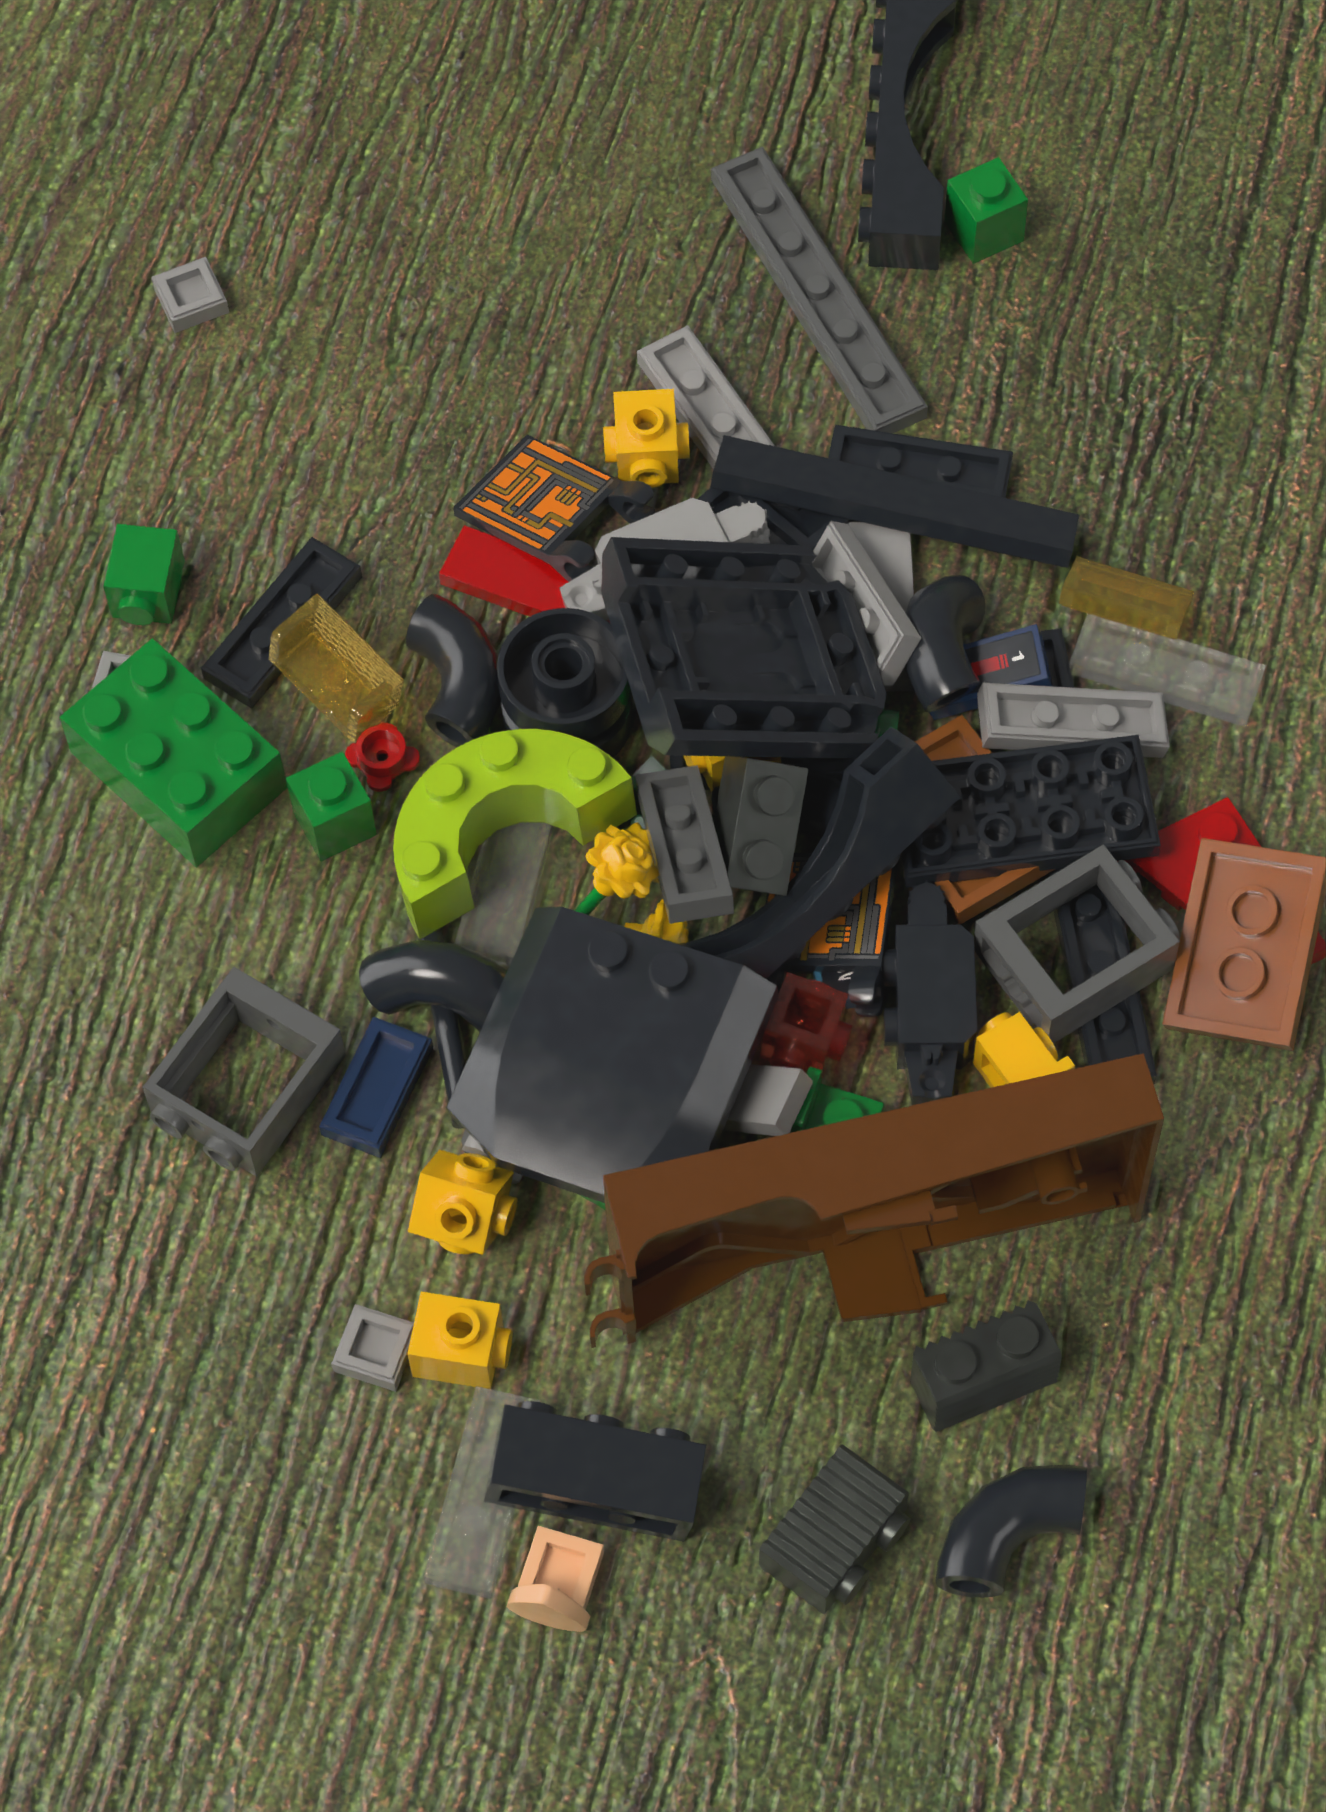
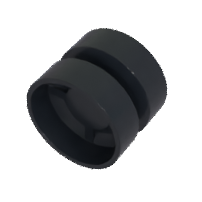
[497,608,633,758]

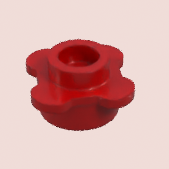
[345,723,420,792]

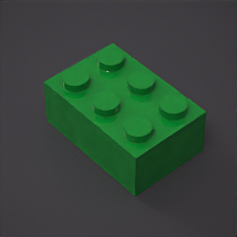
[59,638,288,868]

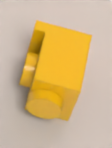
[973,1012,1075,1088]

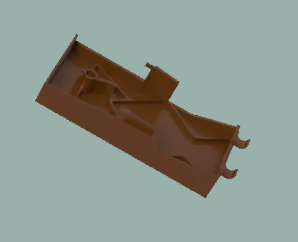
[584,1053,1164,1348]

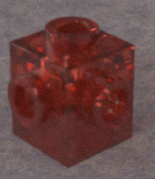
[760,972,853,1075]

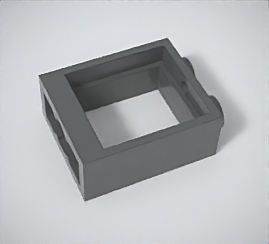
[974,844,1180,1043]
[143,967,346,1177]

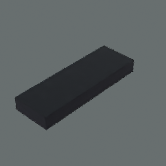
[828,425,1013,498]
[201,537,362,709]

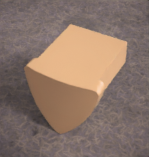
[506,1526,604,1632]

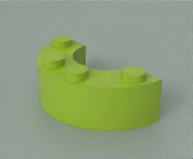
[393,729,637,939]

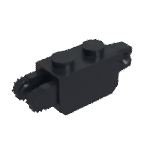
[883,881,977,1105]

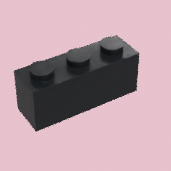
[484,1401,706,1542]

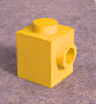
[407,1291,513,1389]

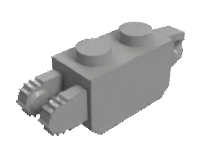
[560,498,770,620]

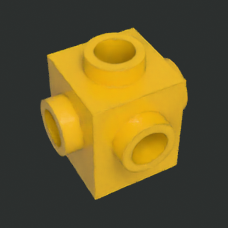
[603,389,690,488]
[408,1149,518,1255]

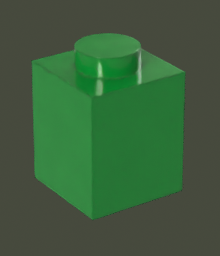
[944,157,1028,264]
[103,524,185,625]
[286,751,377,862]

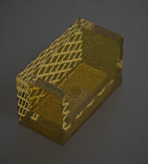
[269,593,404,743]

